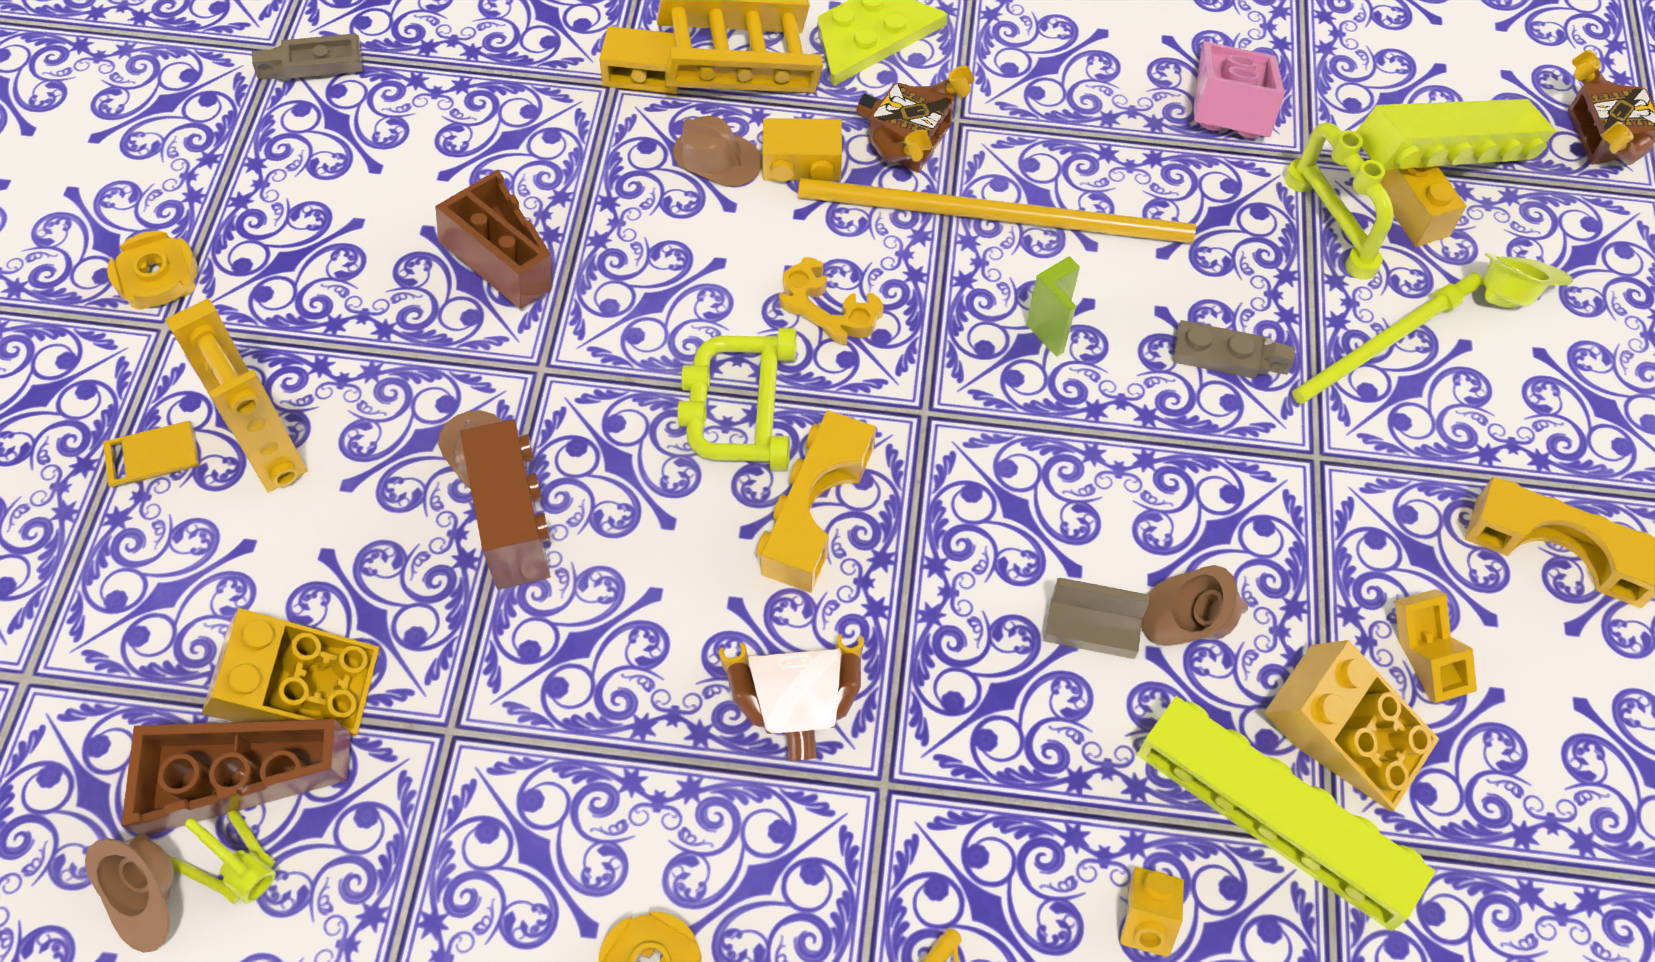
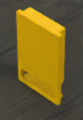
[103,420,200,488]

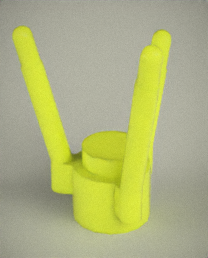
[168,811,276,905]

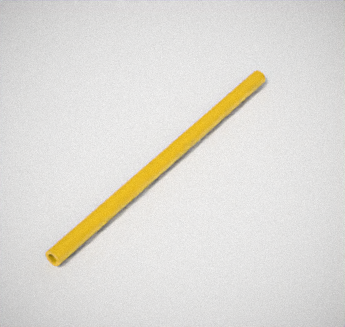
[798,178,1196,244]

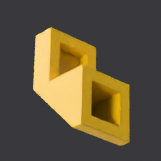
[1395,589,1477,703]

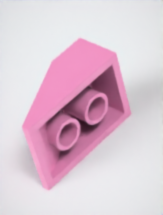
[1193,41,1285,139]

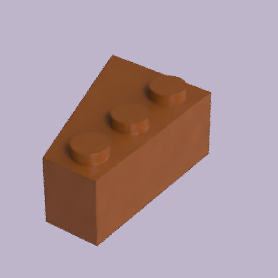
[435,169,551,309]
[460,419,551,590]

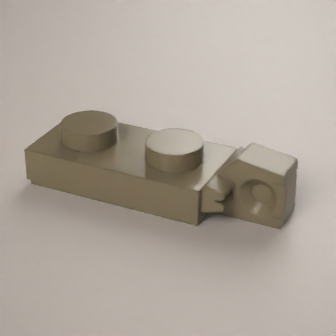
[252,33,363,79]
[1173,320,1295,379]

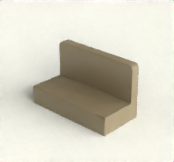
[1044,578,1150,659]

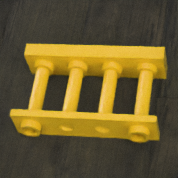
[656,0,823,93]
[165,298,308,493]

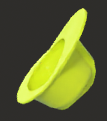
[1483,252,1574,308]

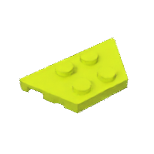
[817,0,948,86]

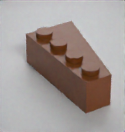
[121,719,351,836]

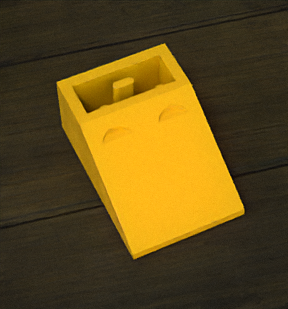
[201,608,380,737]
[1264,640,1439,811]

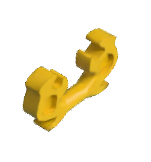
[779,257,884,346]

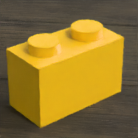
[599,26,679,94]
[762,118,842,182]
[1381,166,1467,247]

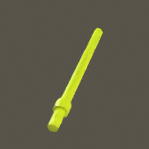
[1292,272,1483,404]

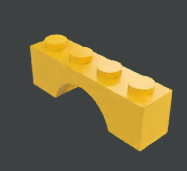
[756,410,876,593]
[1464,476,1655,608]

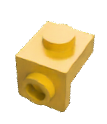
[1120,866,1184,957]

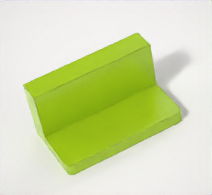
[1026,256,1080,357]

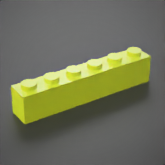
[1356,99,1556,170]
[1136,696,1436,932]

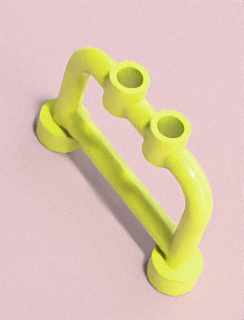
[1285,122,1394,280]
[678,328,797,471]

